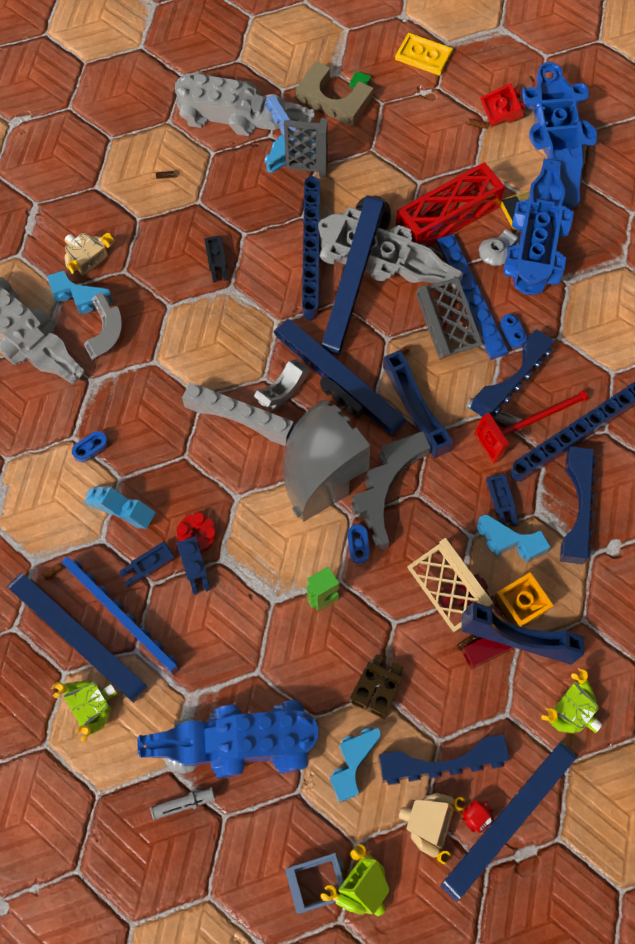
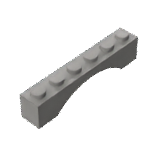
[182,382,294,446]

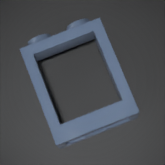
[285,853,346,915]

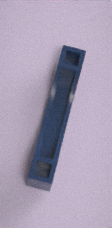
[470,329,554,417]
[383,350,453,459]
[560,446,596,564]
[461,602,584,665]
[378,735,509,785]

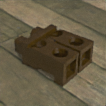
[349,654,403,720]

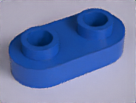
[500,314,527,349]
[72,431,108,462]
[347,524,370,564]

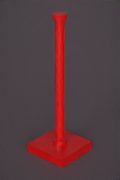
[474,390,588,463]

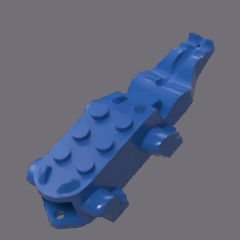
[503,159,574,295]
[137,700,319,778]

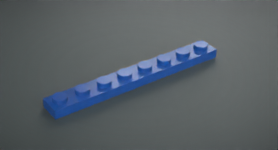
[437,234,508,360]
[61,556,179,675]

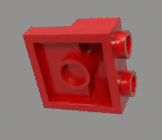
[480,83,526,127]

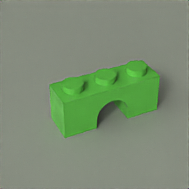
[306,567,339,612]

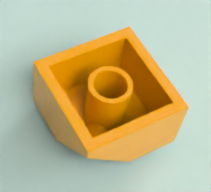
[494,572,554,627]

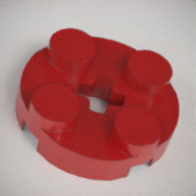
[176,513,216,553]

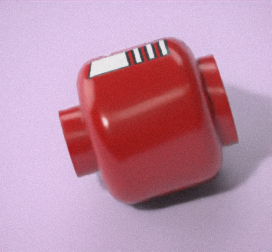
[461,800,494,833]

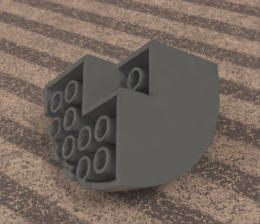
[282,400,370,522]

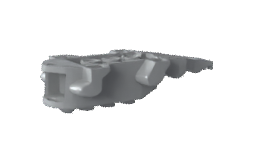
[175,72,315,136]
[318,207,463,290]
[0,277,85,384]

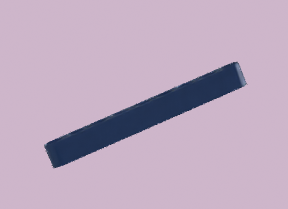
[302,176,320,320]
[322,195,385,355]
[274,319,406,435]
[510,382,635,482]
[7,572,148,703]
[440,741,578,902]

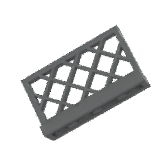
[284,118,328,178]
[415,277,483,360]

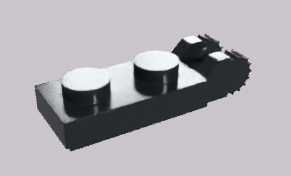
[204,235,228,283]
[320,377,363,418]

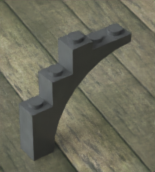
[350,431,431,551]

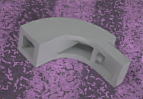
[84,292,121,360]
[254,359,311,411]

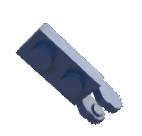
[485,474,518,526]
[177,537,210,595]
[119,541,175,587]

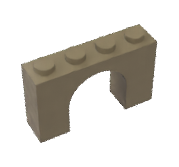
[296,61,373,127]

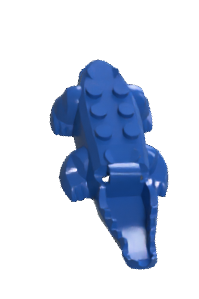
[522,62,598,209]

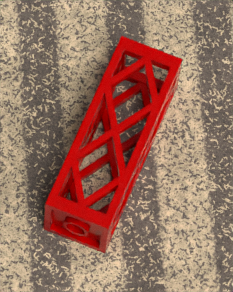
[395,162,505,247]

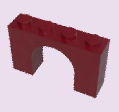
[434,574,514,670]

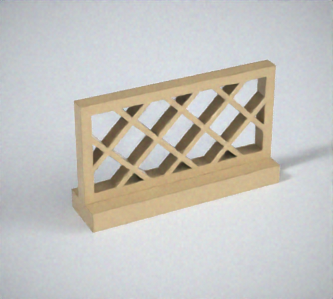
[407,538,494,633]

